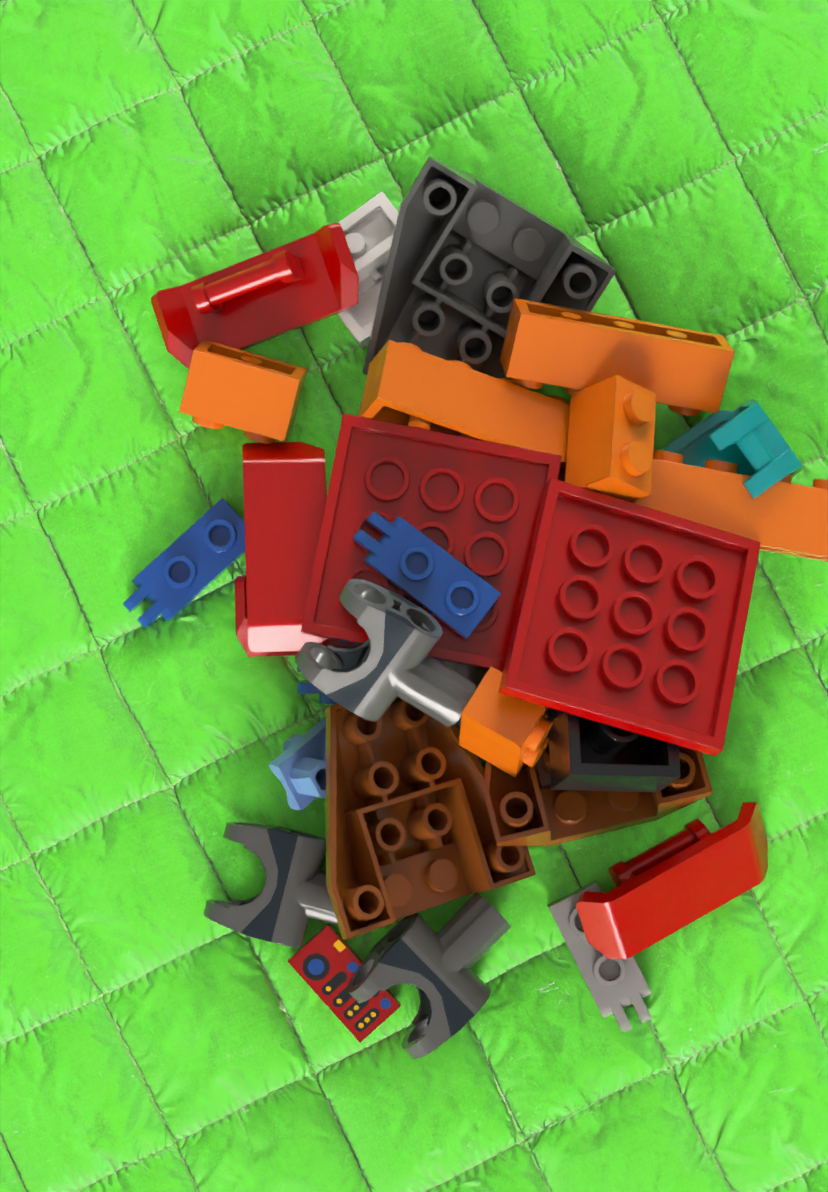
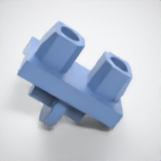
[268,716,326,811]

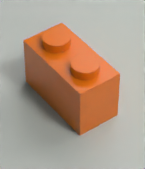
[179,339,308,444]
[565,374,657,502]
[459,666,553,778]

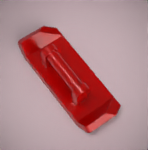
[151,222,359,368]
[242,442,327,652]
[576,802,768,959]

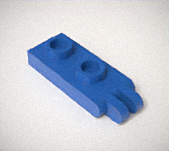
[123,498,245,628]
[353,511,501,640]

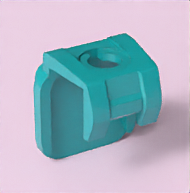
[662,399,803,499]

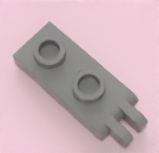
[547,881,652,1033]

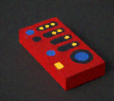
[288,923,401,1043]

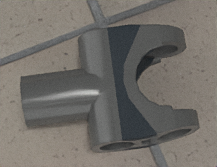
[295,579,476,727]
[203,822,338,947]
[347,893,511,1059]

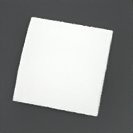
[337,191,398,349]

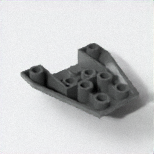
[362,156,616,379]

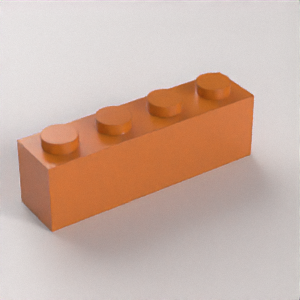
[500,298,735,416]
[359,340,570,482]
[631,450,828,562]

